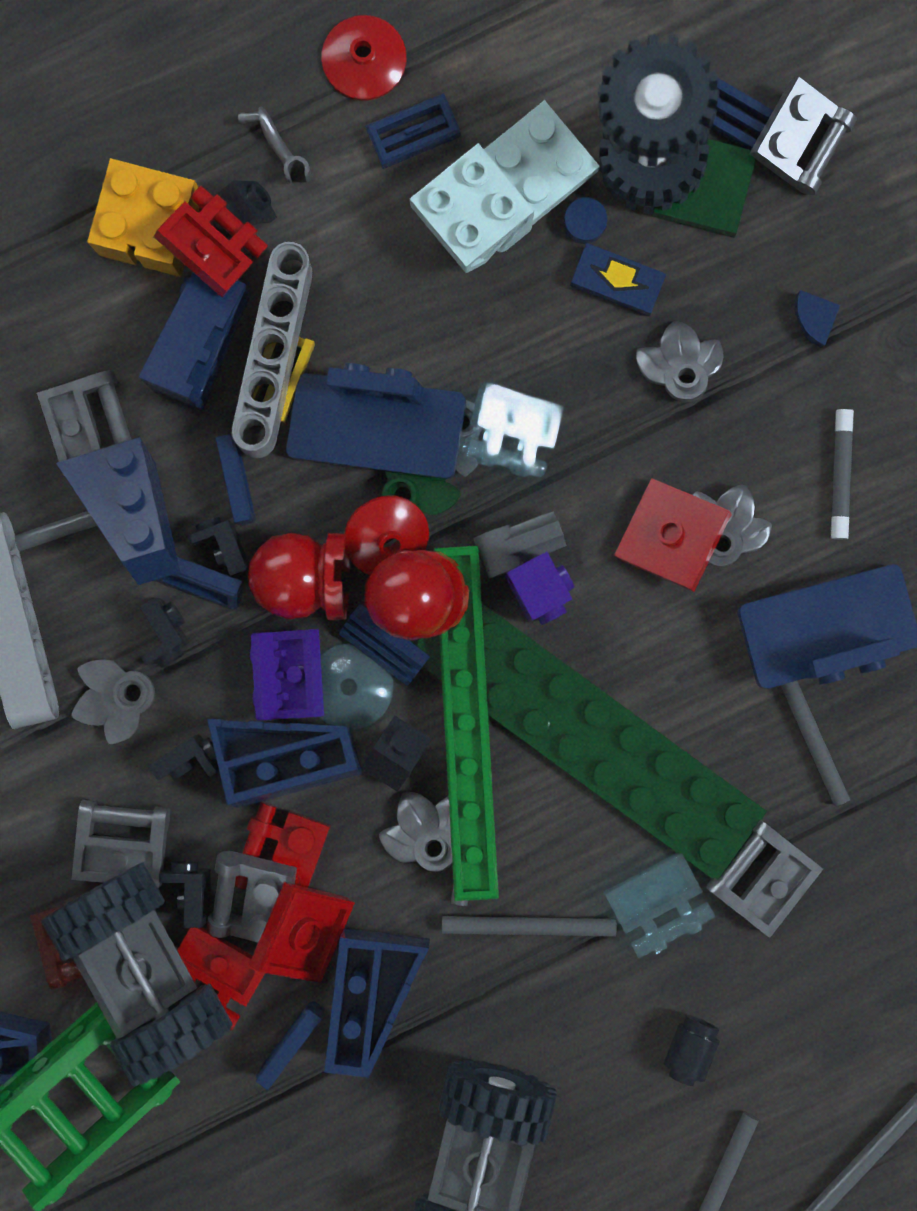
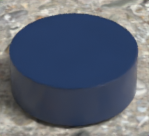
[564,197,607,244]

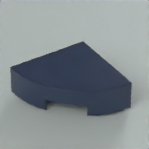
[794,290,840,348]

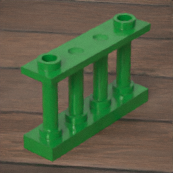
[0,1002,180,1211]

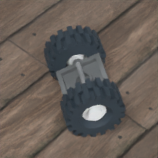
[599,34,719,214]
[41,862,233,1086]
[414,1060,557,1211]

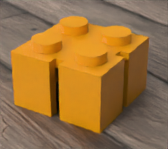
[87,158,200,277]

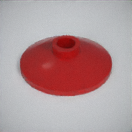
[322,15,406,101]
[344,495,429,575]

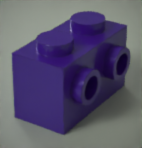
[505,552,575,625]

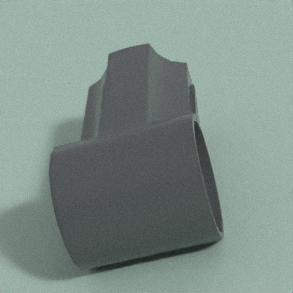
[473,511,567,579]

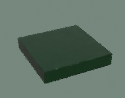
[652,139,756,238]

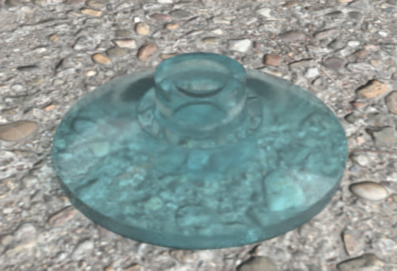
[320,644,393,730]

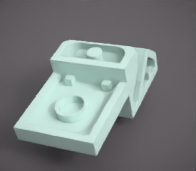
[410,100,600,273]

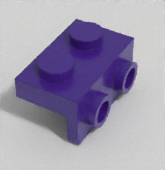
[250,629,324,721]

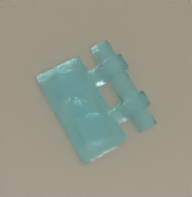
[462,382,564,478]
[603,852,715,958]

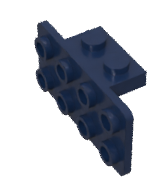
[286,363,466,479]
[737,564,917,689]

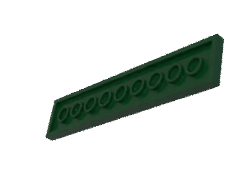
[409,602,767,880]

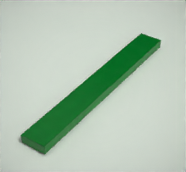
[434,546,499,901]

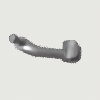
[238,107,311,184]

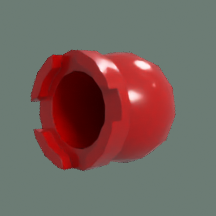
[248,533,350,620]
[365,550,469,640]

